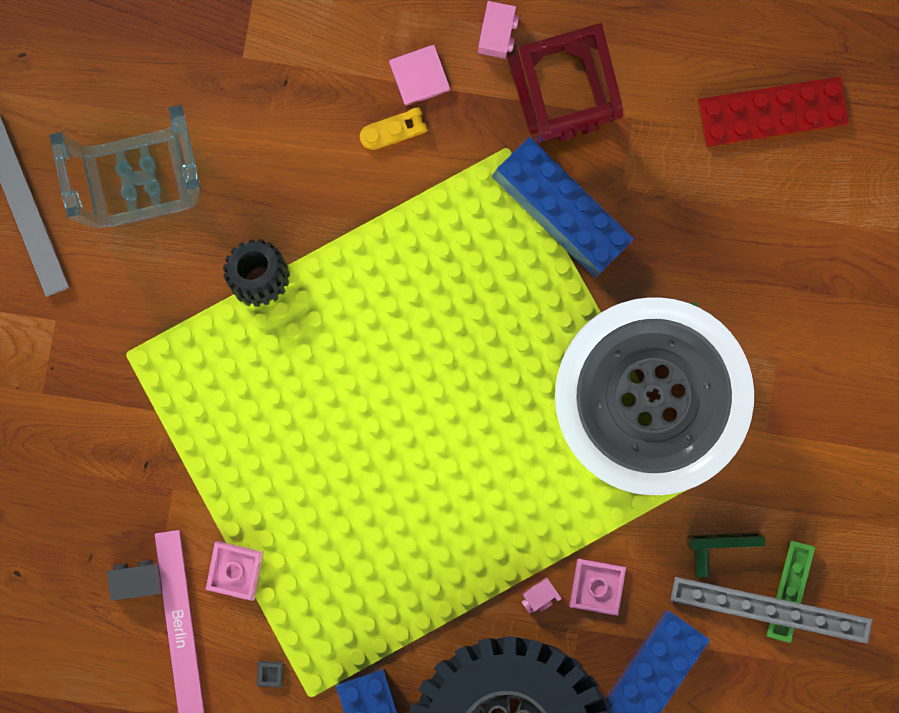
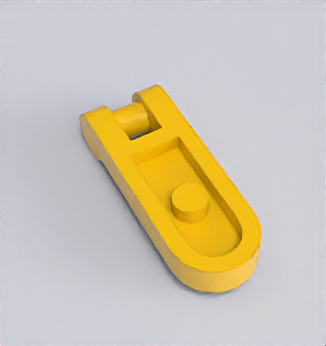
[360,107,428,150]

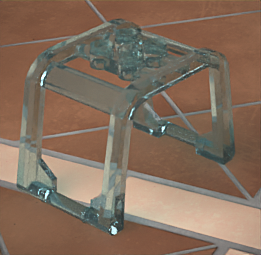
[49,105,201,228]

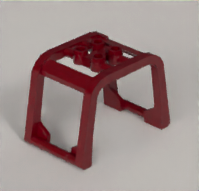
[507,23,624,143]

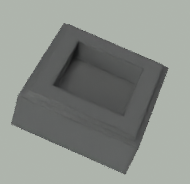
[257,661,284,688]

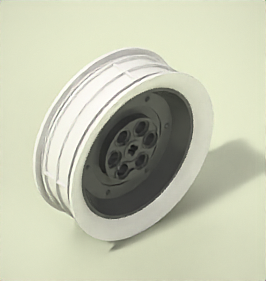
[555,298,754,495]

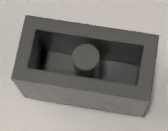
[107,560,162,601]

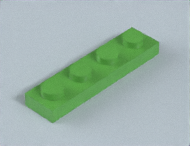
[766,541,815,643]

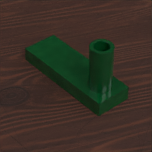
[687,533,765,577]

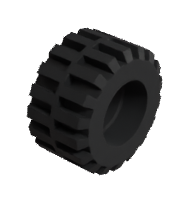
[223,239,290,307]

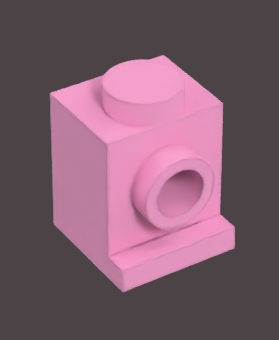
[522,578,562,614]

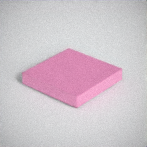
[389,45,450,107]
[206,541,264,601]
[569,559,626,616]

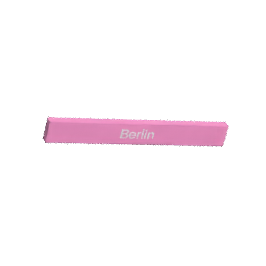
[155,530,205,713]

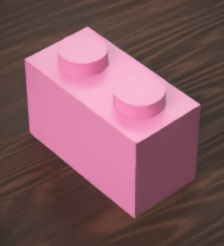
[478,1,519,59]

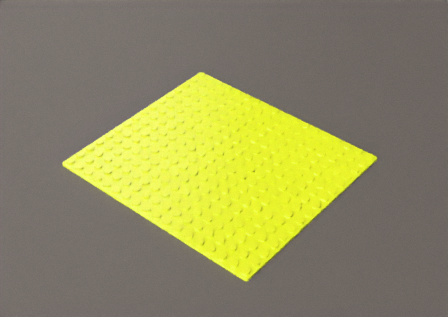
[126,148,686,697]

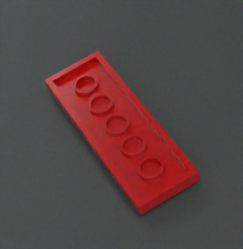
[698,76,849,147]

